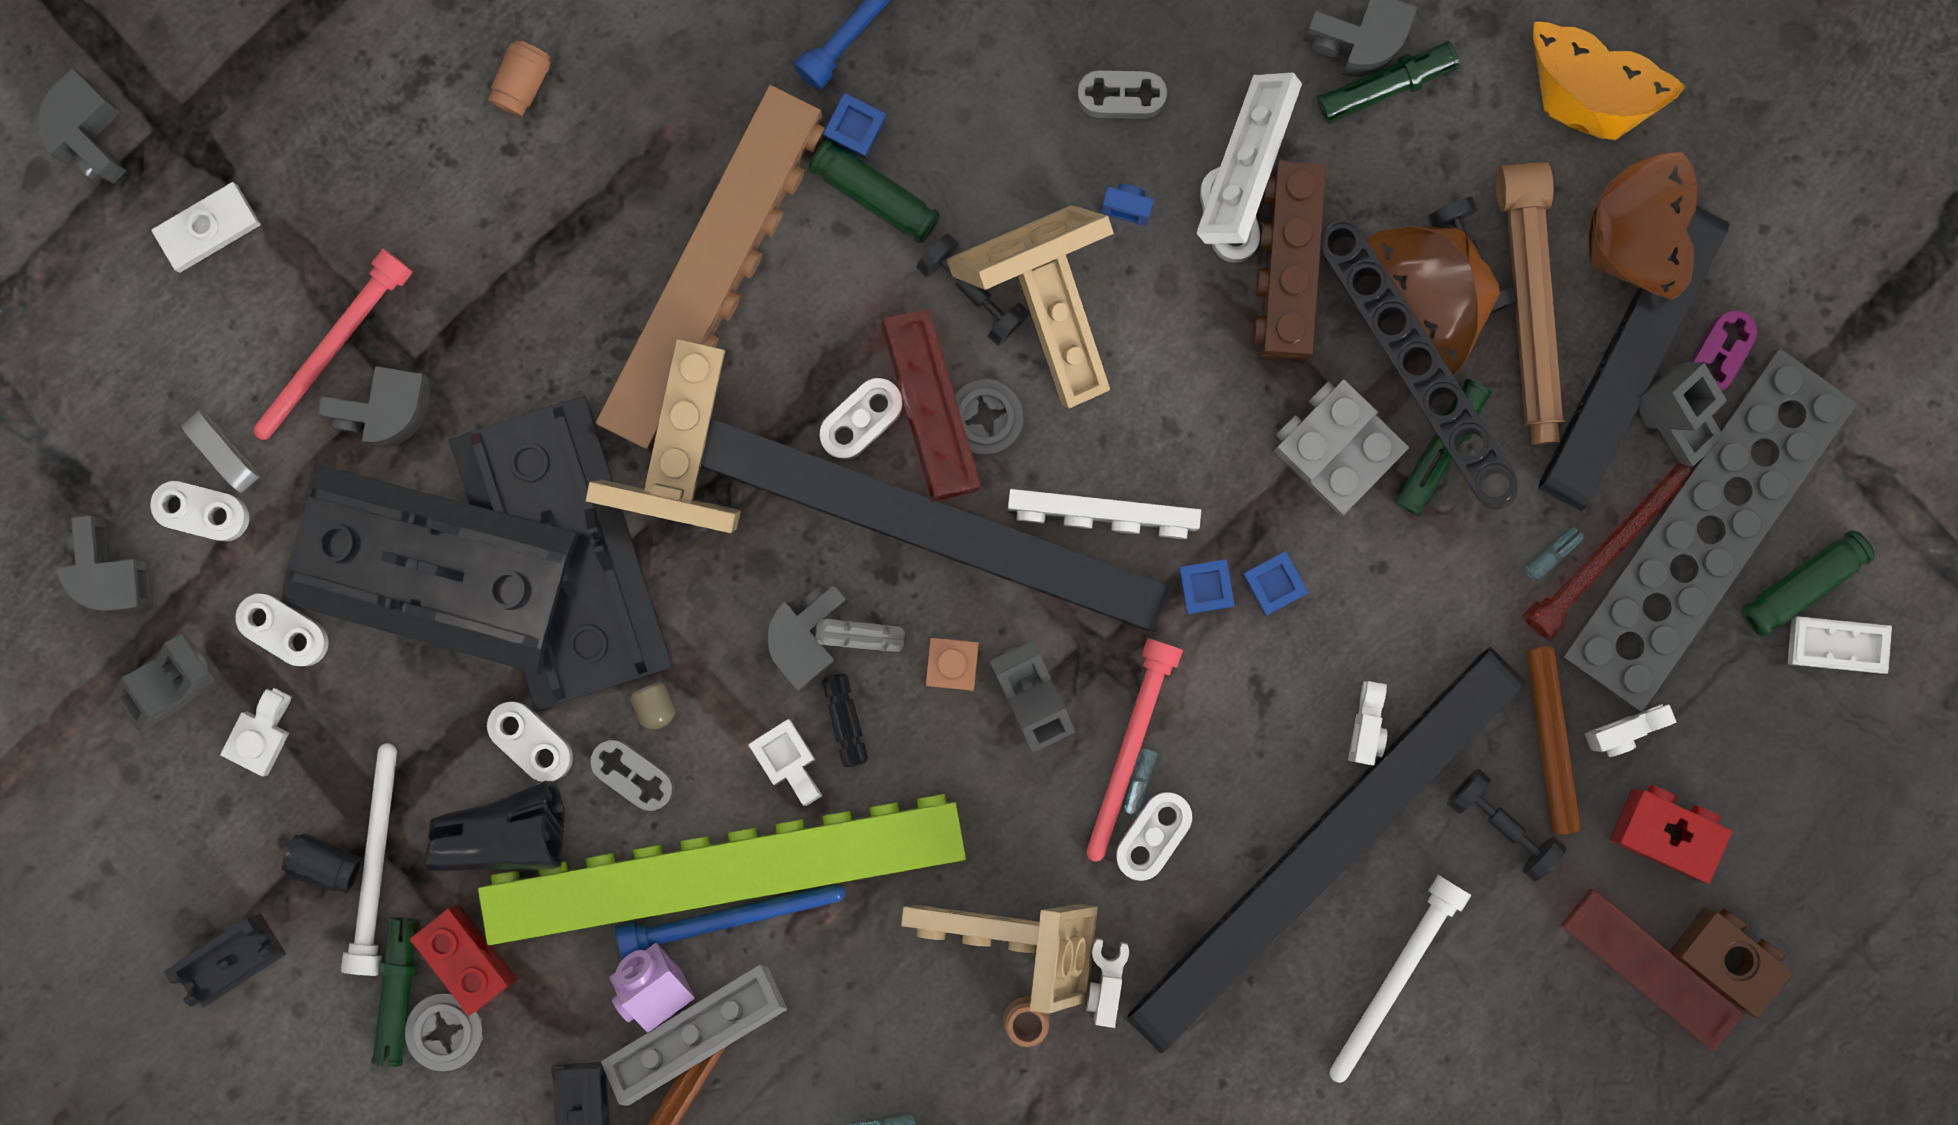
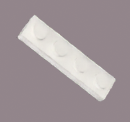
[1197,73,1302,244]
[1007,489,1201,539]

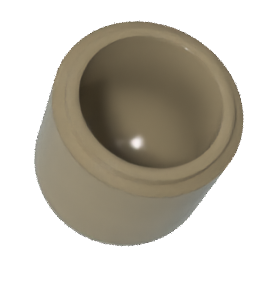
[629,682,675,730]

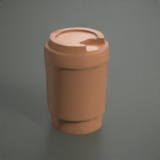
[488,41,551,117]
[1003,996,1050,1047]

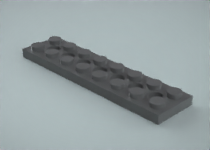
[1560,348,1858,712]

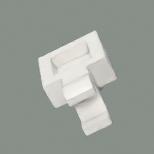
[220,688,292,777]
[748,719,823,806]
[1086,938,1129,1028]

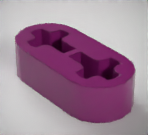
[1689,311,1757,391]

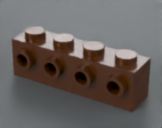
[1253,161,1326,362]

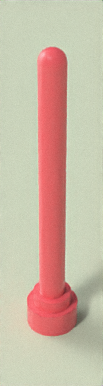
[253,248,413,440]
[1086,638,1183,862]

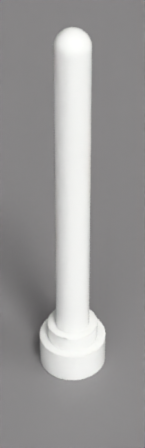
[341,743,397,976]
[1329,875,1471,1083]

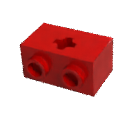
[1609,785,1733,884]
[410,904,518,1016]

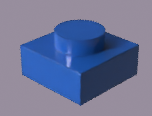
[823,93,887,159]
[1101,184,1154,227]
[1242,551,1308,616]
[1178,559,1235,615]

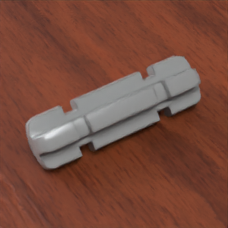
[815,619,905,652]

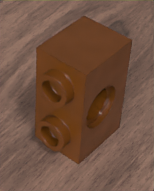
[1669,908,1794,1019]

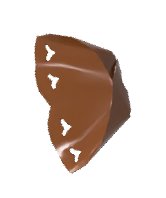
[1588,152,1698,300]
[1368,226,1501,375]

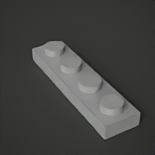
[601,964,787,1106]

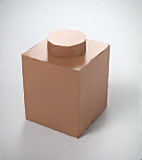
[926,638,979,691]

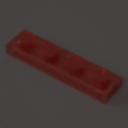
[881,309,981,502]
[1560,889,1744,1052]

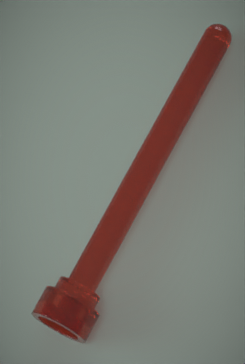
[1522,463,1693,641]

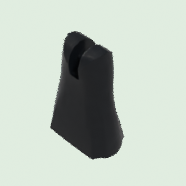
[425,780,565,871]

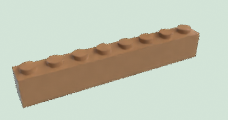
[595,85,826,453]

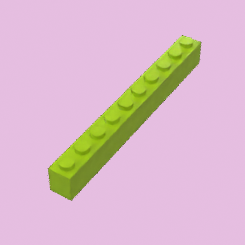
[478,794,966,946]

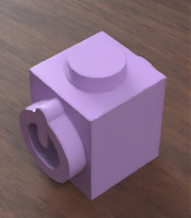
[610,943,695,1033]

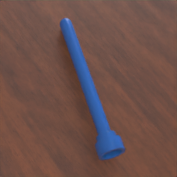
[793,0,891,91]
[615,883,845,960]

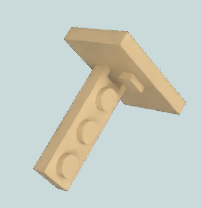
[946,205,1114,409]
[586,339,741,533]
[901,904,1098,1014]

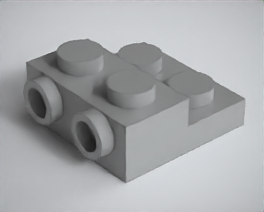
[1274,379,1409,516]

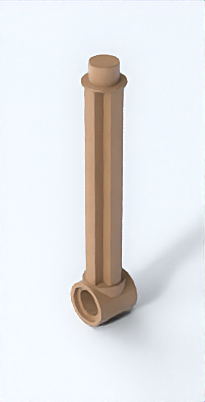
[1495,162,1566,445]

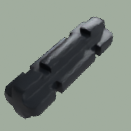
[822,673,868,768]

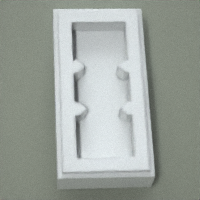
[151,182,261,273]
[1787,616,1892,674]

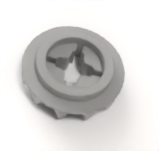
[405,993,483,1071]

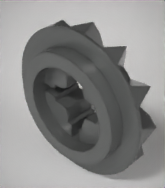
[948,379,1024,455]

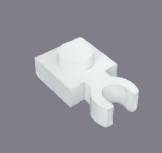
[1348,681,1387,765]
[1584,704,1676,757]

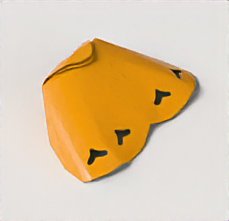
[1533,22,1685,141]

